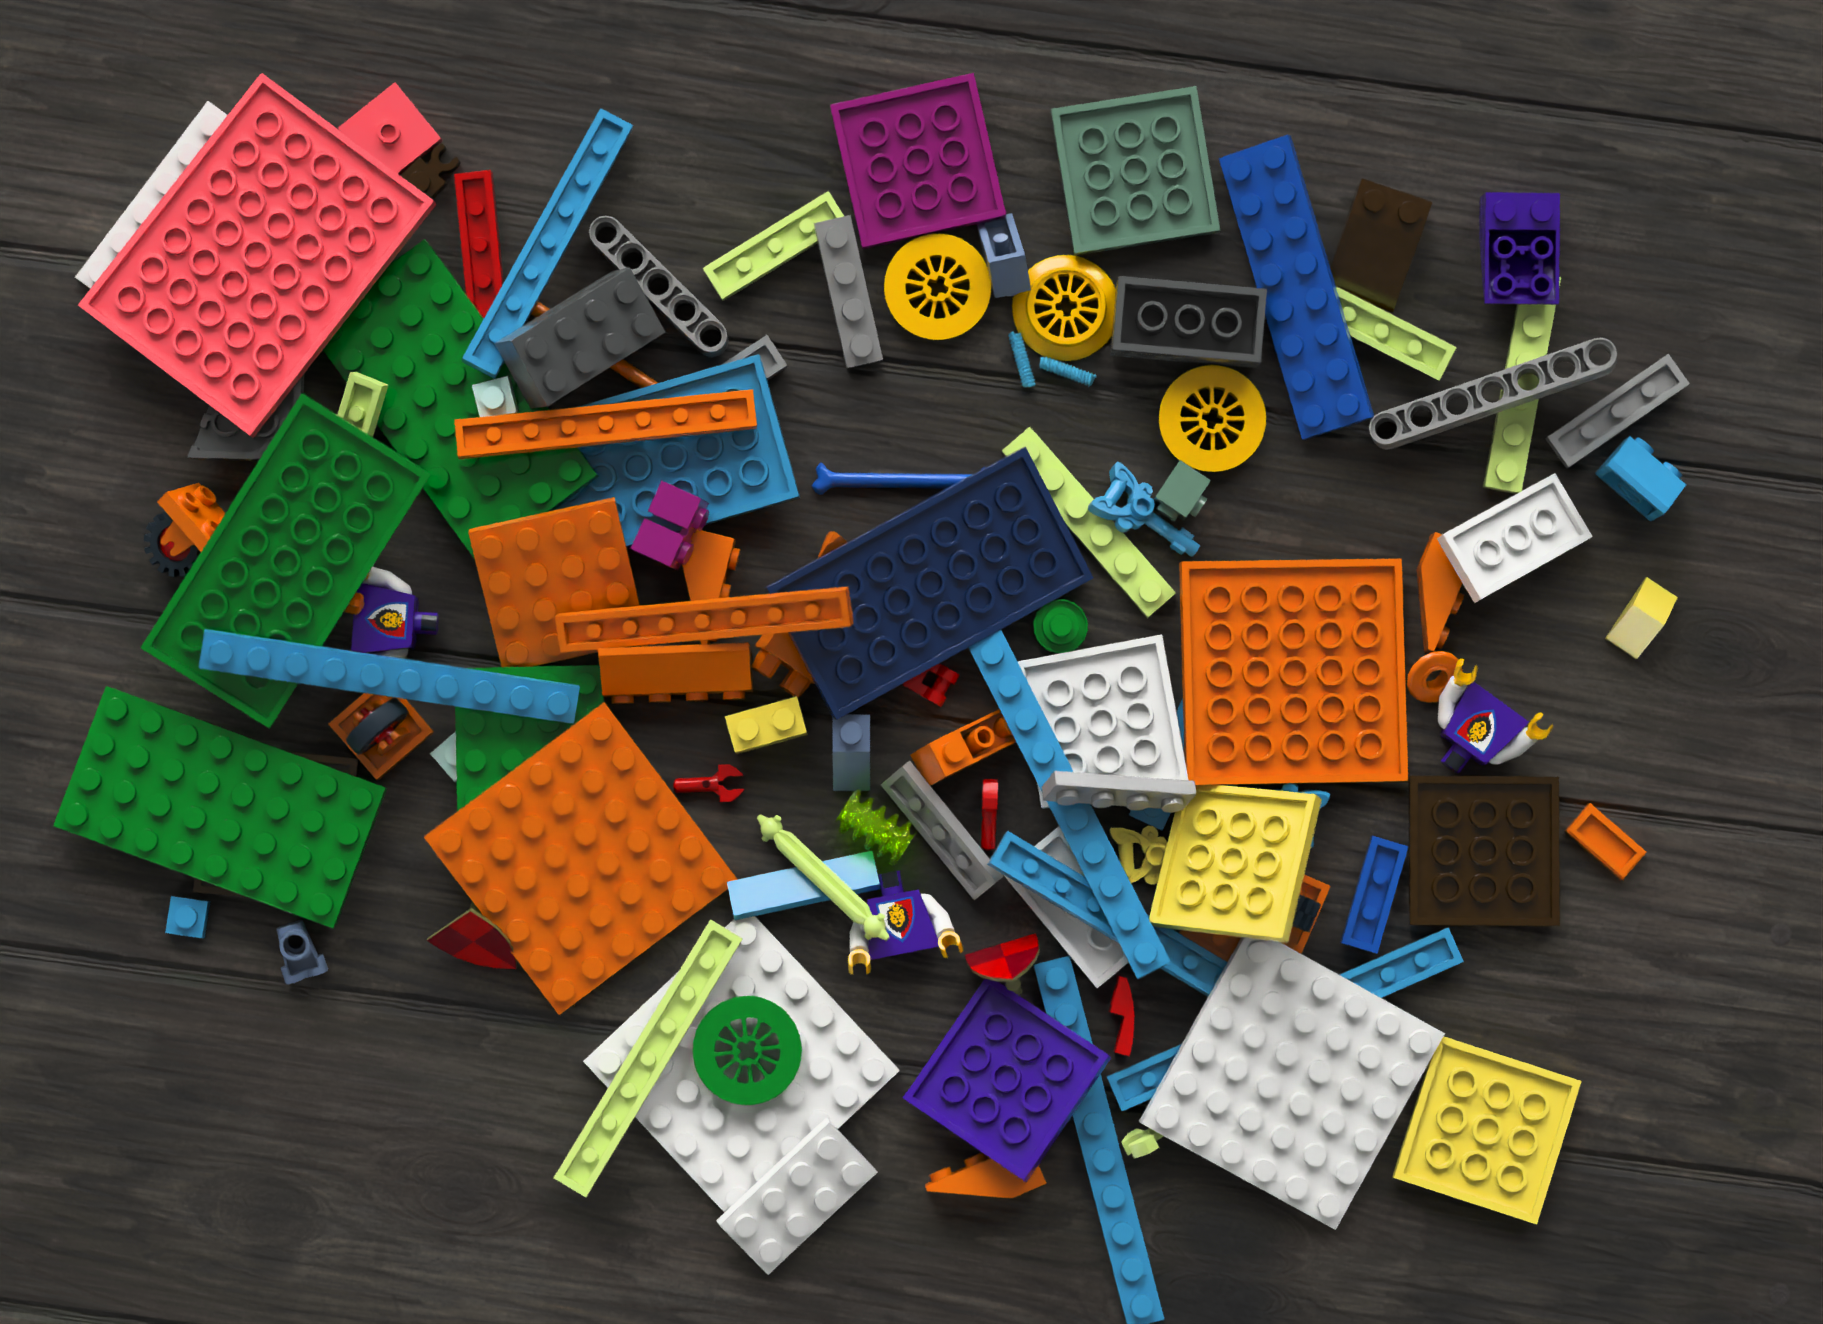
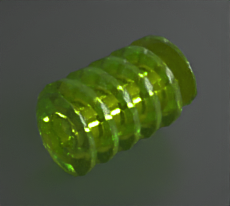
[834,789,917,867]

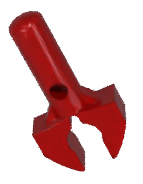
[673,764,745,802]
[981,779,998,851]

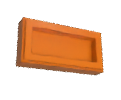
[1564,803,1647,880]

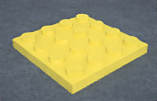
[1149,785,1322,943]
[1392,1036,1582,1224]

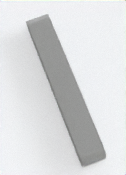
[1369,338,1617,450]

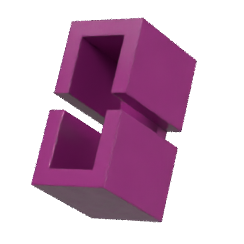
[630,481,709,571]

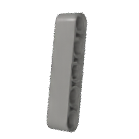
[589,215,729,357]

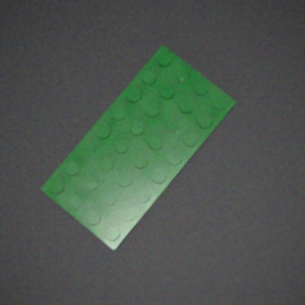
[323,239,599,559]
[141,393,431,729]
[53,686,387,928]

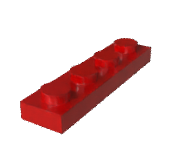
[454,170,504,318]

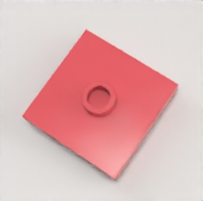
[338,82,442,175]

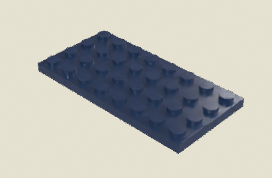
[764,447,1093,720]

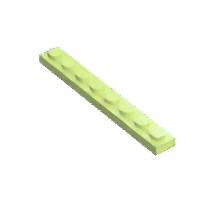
[554,919,743,1197]

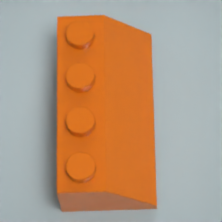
[598,643,753,704]

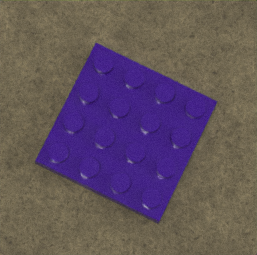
[903,979,1111,1183]

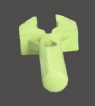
[1122,1128,1164,1158]

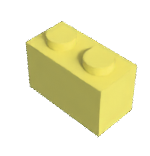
[725,696,808,754]

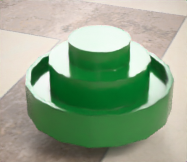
[1033,599,1088,654]

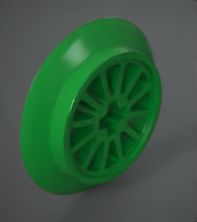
[693,996,802,1105]

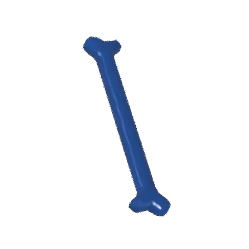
[812,463,985,495]

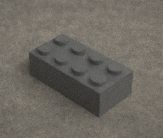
[494,267,665,408]
[1110,276,1267,369]

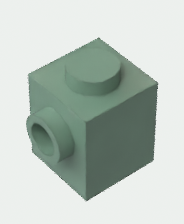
[1154,460,1211,521]

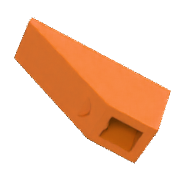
[682,530,740,644]
[1416,532,1464,654]
[910,709,1016,786]
[925,1152,1047,1198]

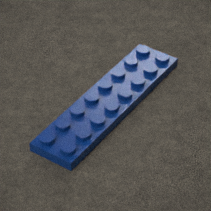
[1219,135,1374,440]

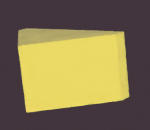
[1605,577,1678,659]

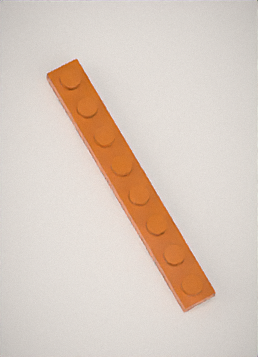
[454,389,757,459]
[555,586,854,653]

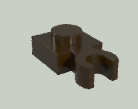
[401,143,460,199]

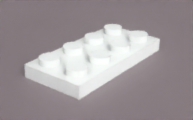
[1437,473,1593,603]
[1003,826,1129,988]
[716,1118,877,1275]

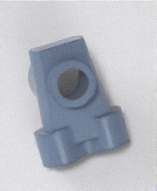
[276,920,328,984]

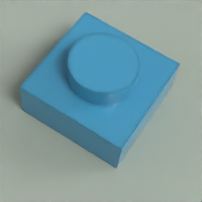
[165,896,210,938]

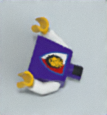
[351,567,439,659]
[1438,659,1554,774]
[848,870,963,974]

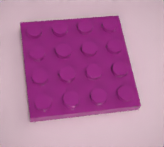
[830,73,1006,250]

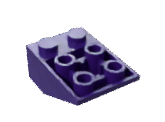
[1479,192,1560,305]

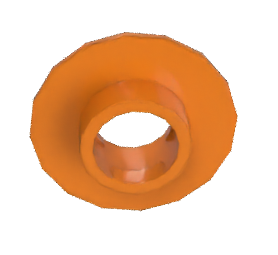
[1407,651,1463,703]

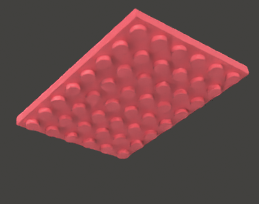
[78,73,437,438]

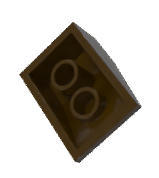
[1330,178,1432,313]

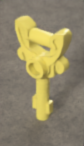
[1109,826,1167,885]

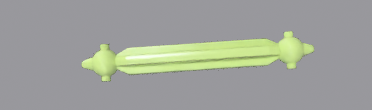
[757,814,890,941]

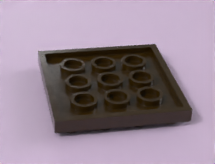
[1408,776,1560,926]

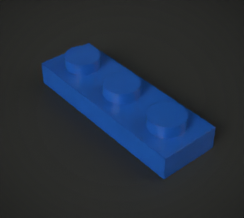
[1340,836,1409,954]

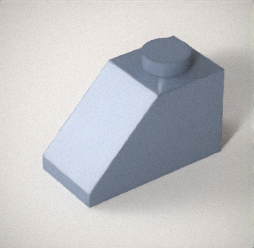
[977,213,1031,298]
[833,715,870,791]

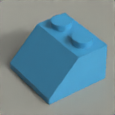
[1595,436,1686,522]

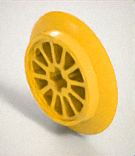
[884,234,991,340]
[1012,255,1116,361]
[1159,365,1266,472]

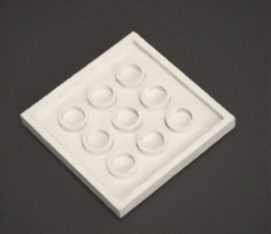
[1018,634,1189,809]

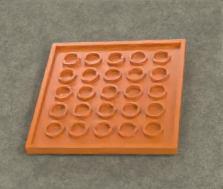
[1179,559,1408,785]
[424,702,738,1015]

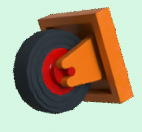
[328,693,434,780]

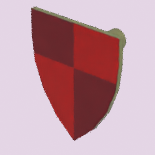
[427,902,517,969]
[965,933,1040,995]

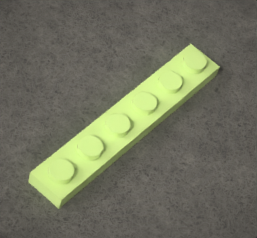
[1483,277,1561,494]
[1002,427,1176,618]

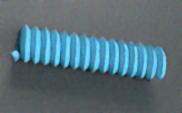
[1008,331,1036,387]
[1039,356,1097,387]

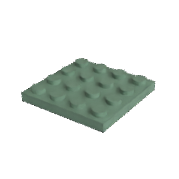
[1051,86,1220,256]

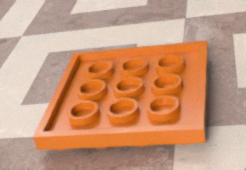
[468,497,640,667]

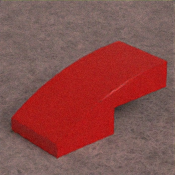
[1108,976,1134,1056]

